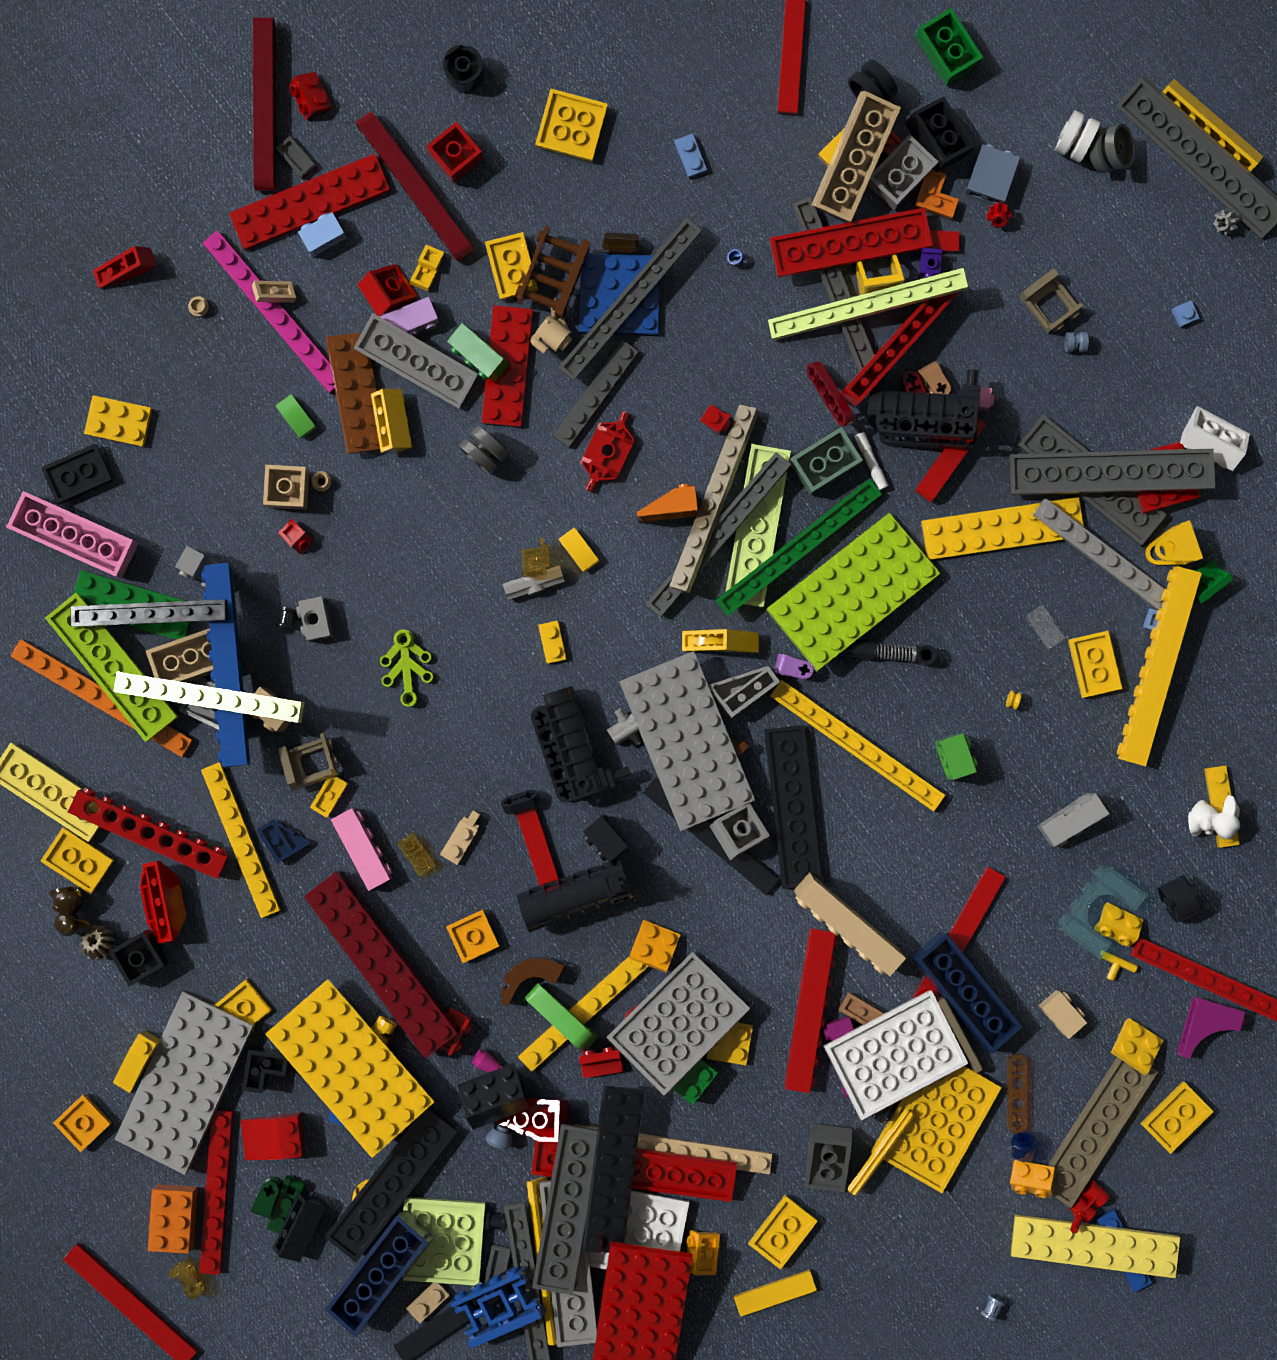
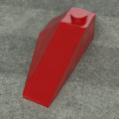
[495,1098,568,1142]

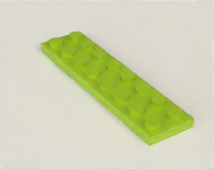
[45,593,178,742]

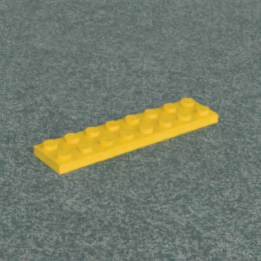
[921,497,1084,560]

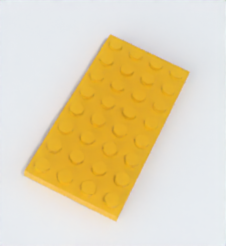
[266,979,435,1158]

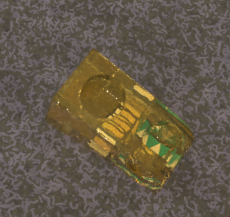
[168,1256,205,1299]

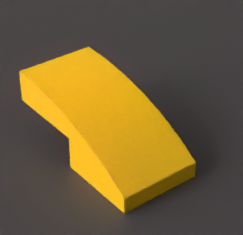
[410,245,444,292]
[558,528,600,573]

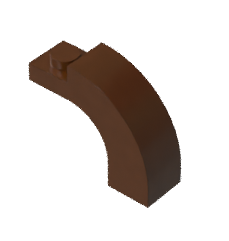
[500,957,565,1006]

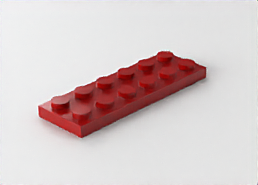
[481,305,533,428]

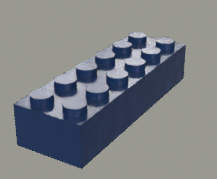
[910,932,1022,1054]
[325,1210,435,1337]

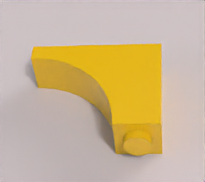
[682,629,759,653]

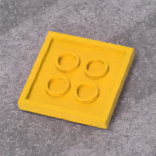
[535,89,608,162]

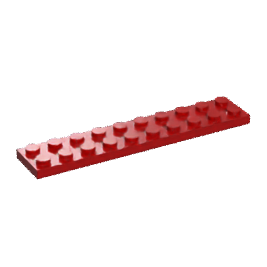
[531,1140,737,1202]

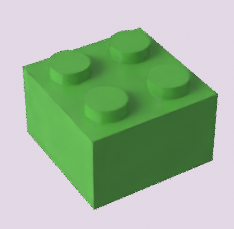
[934,734,978,780]

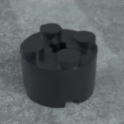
[443,45,484,93]
[1157,875,1203,923]

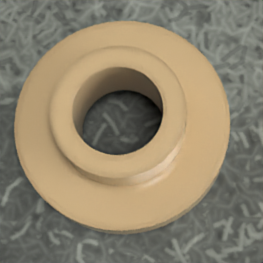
[311,471,332,491]

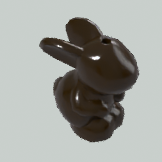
[49,886,92,936]

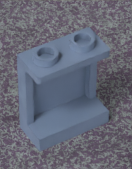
[964,144,1020,205]

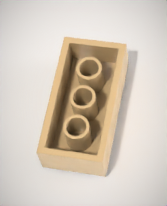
[146,628,214,683]

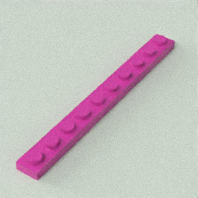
[203,230,335,394]

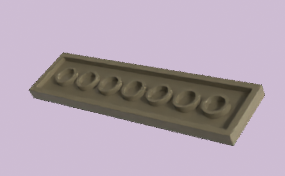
[1047,1057,1158,1208]

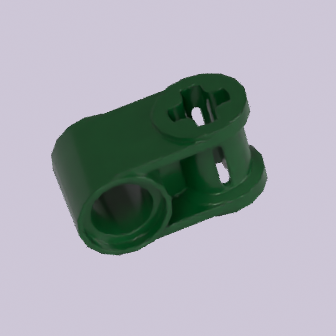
[250,1176,282,1219]

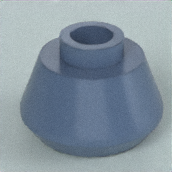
[486,1124,512,1150]

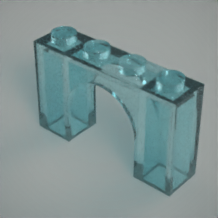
[1057,865,1147,959]

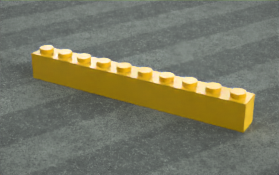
[1117,566,1202,766]

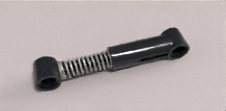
[836,639,937,666]

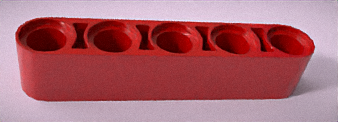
[915,419,986,502]

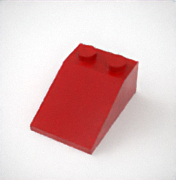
[241,1112,306,1160]

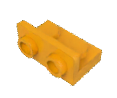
[687,1230,720,1275]

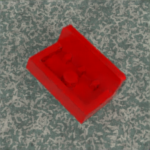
[290,72,332,120]
[440,1007,473,1056]
[579,1047,623,1078]

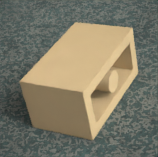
[1038,990,1087,1039]

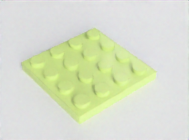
[403,1197,486,1285]

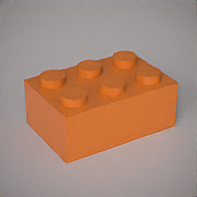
[148,1184,198,1254]

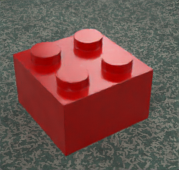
[426,121,483,184]

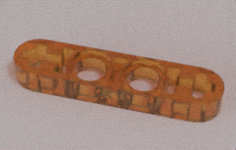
[1007,1053,1027,1134]

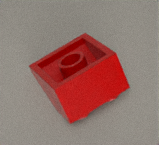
[357,264,417,317]

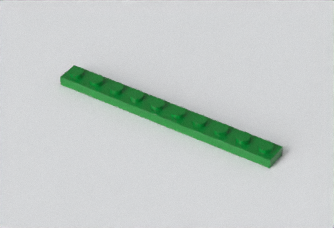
[715,479,882,616]

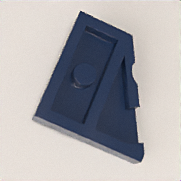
[256,819,311,864]

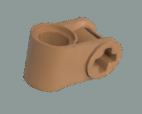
[917,361,951,394]

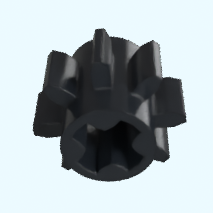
[871,1104,895,1123]

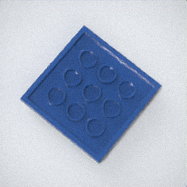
[579,254,659,335]

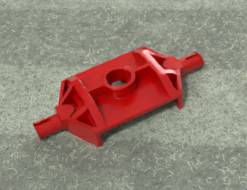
[580,411,635,493]

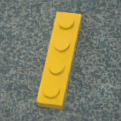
[1204,766,1240,848]

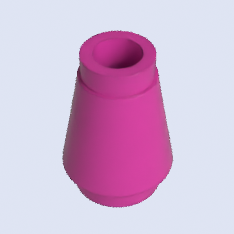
[472,1049,503,1073]

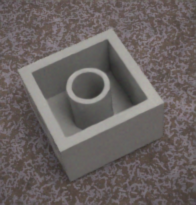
[710,803,770,860]

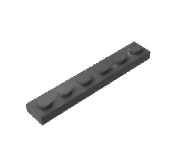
[553,340,638,448]

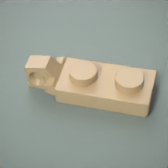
[440,810,481,865]

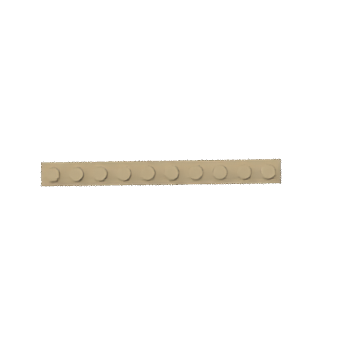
[573,1124,772,1174]

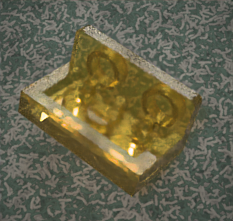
[521,537,550,578]

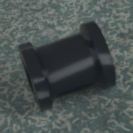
[276,606,297,629]
[485,1212,507,1232]

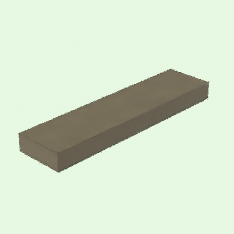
[936,996,983,1073]

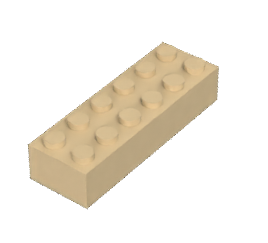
[811,91,901,222]
[794,872,906,976]

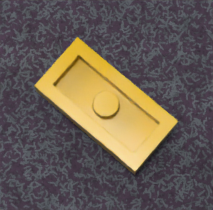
[538,620,566,664]
[310,776,349,818]

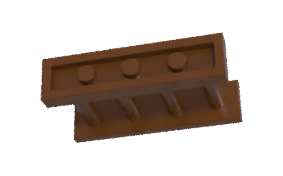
[515,225,591,320]

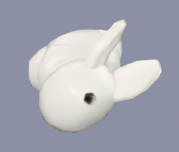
[1188,795,1240,839]

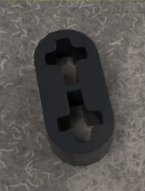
[501,790,540,815]

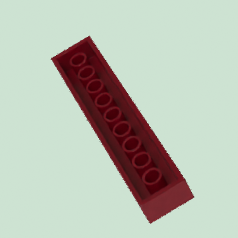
[304,871,460,1059]

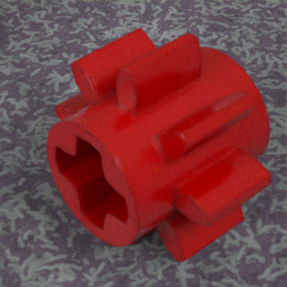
[987,202,1012,227]

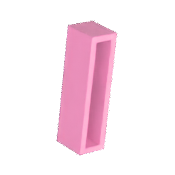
[331,808,393,891]

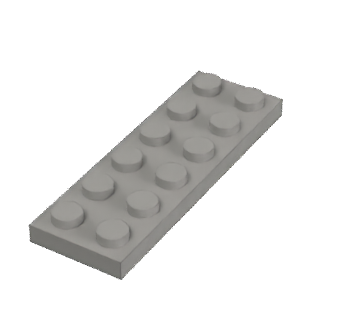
[354,313,478,408]

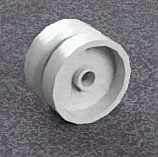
[1054,110,1100,163]

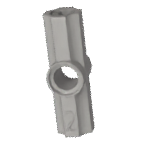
[503,566,565,601]

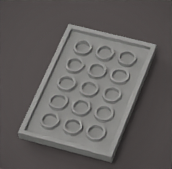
[607,952,750,1096]

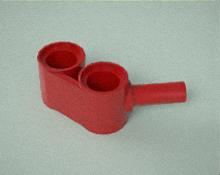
[1069,1180,1109,1233]

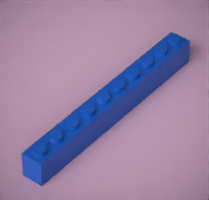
[201,563,251,768]

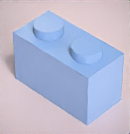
[298,213,347,257]

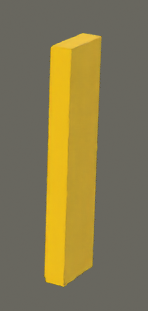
[734,1269,817,1317]

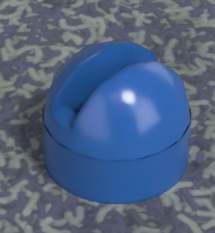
[727,249,744,266]

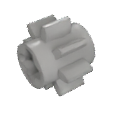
[1213,208,1240,235]

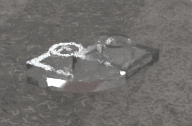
[1026,605,1065,651]

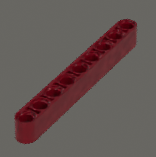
[253,17,276,191]
[355,111,474,263]

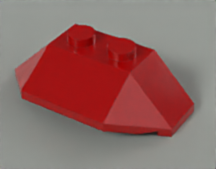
[139,860,187,943]

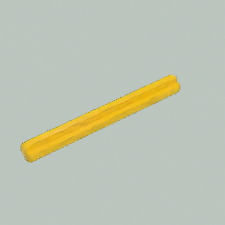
[848,1109,914,1196]

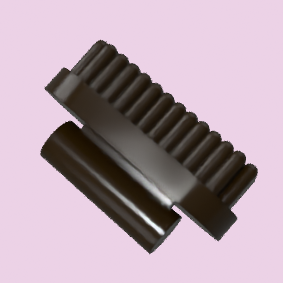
[602,232,641,255]

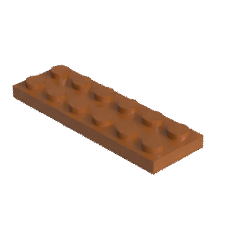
[325,333,380,455]

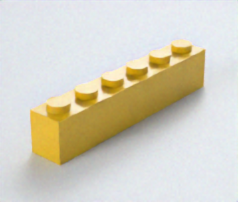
[1162,79,1263,172]

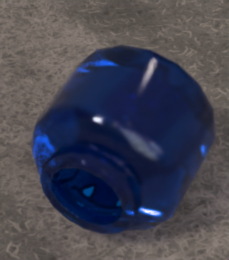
[1010,1132,1037,1162]

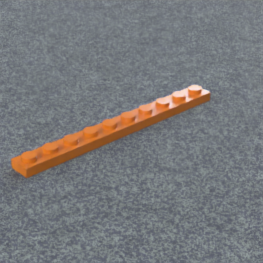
[11,639,193,757]

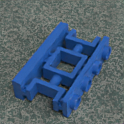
[450,1267,546,1348]

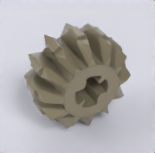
[79,925,116,960]

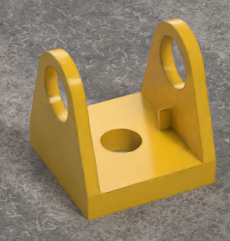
[855,254,904,295]
[1145,520,1203,565]

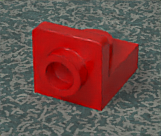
[699,404,732,434]
[278,519,314,554]

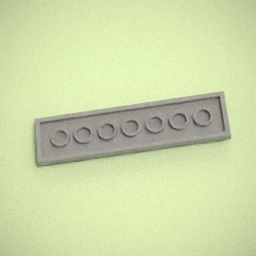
[539,1180,597,1347]

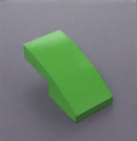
[276,394,316,439]

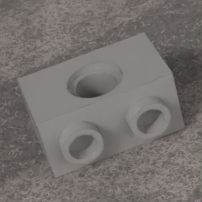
[296,596,333,642]

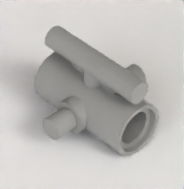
[607,708,642,745]

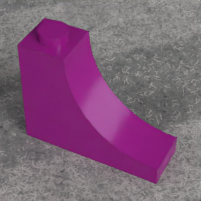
[1177,996,1246,1059]

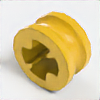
[1006,690,1021,710]

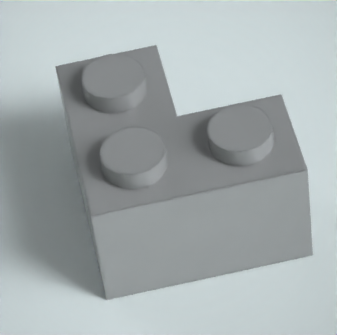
[175,546,219,587]

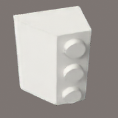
[1180,406,1250,471]

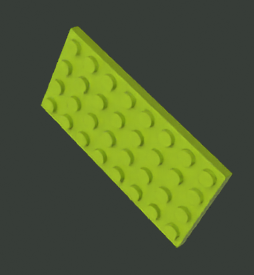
[766,513,940,671]

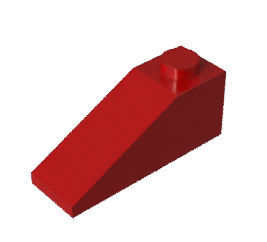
[93,246,157,289]

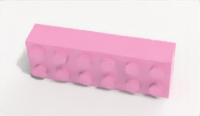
[6,491,139,579]

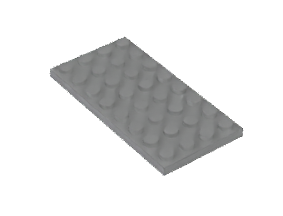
[619,651,755,831]
[114,991,255,1175]

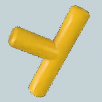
[1098,950,1138,981]

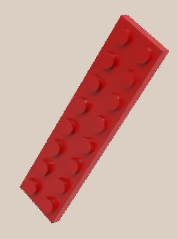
[229,153,391,251]
[769,207,933,278]

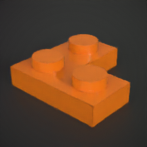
[914,170,959,219]

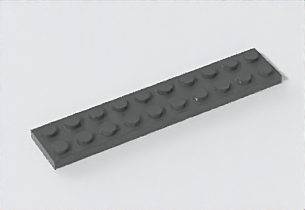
[1116,75,1277,239]
[1009,448,1215,495]

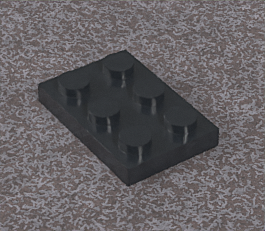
[41,443,113,505]

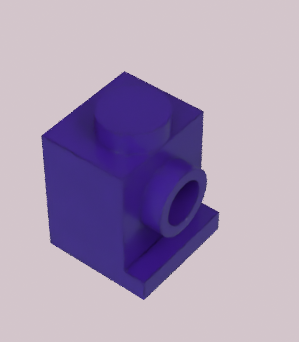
[918,248,942,278]

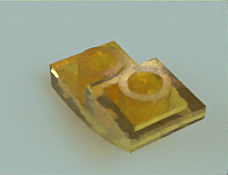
[397,832,437,878]

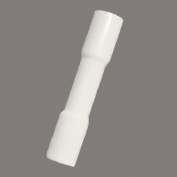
[854,432,889,490]

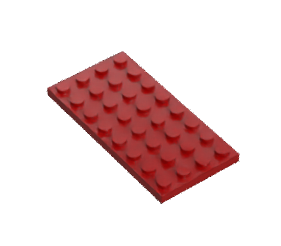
[593,1242,692,1360]

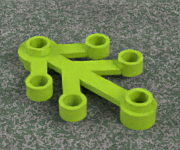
[380,629,434,707]

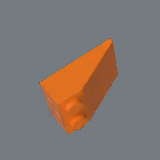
[637,484,697,523]

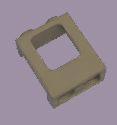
[1019,268,1083,334]
[278,733,340,791]

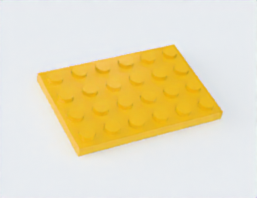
[871,1066,1001,1193]

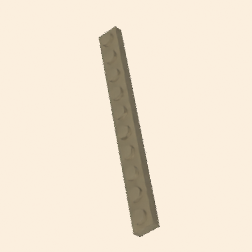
[670,405,759,594]

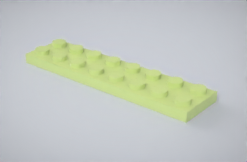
[726,444,791,607]

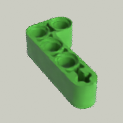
[525,983,599,1052]

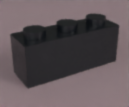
[272,1192,326,1262]

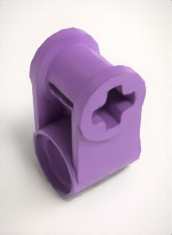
[773,654,813,680]

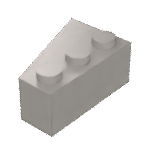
[708,666,780,718]
[1037,793,1109,847]

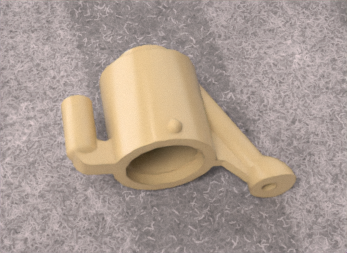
[531,297,572,354]

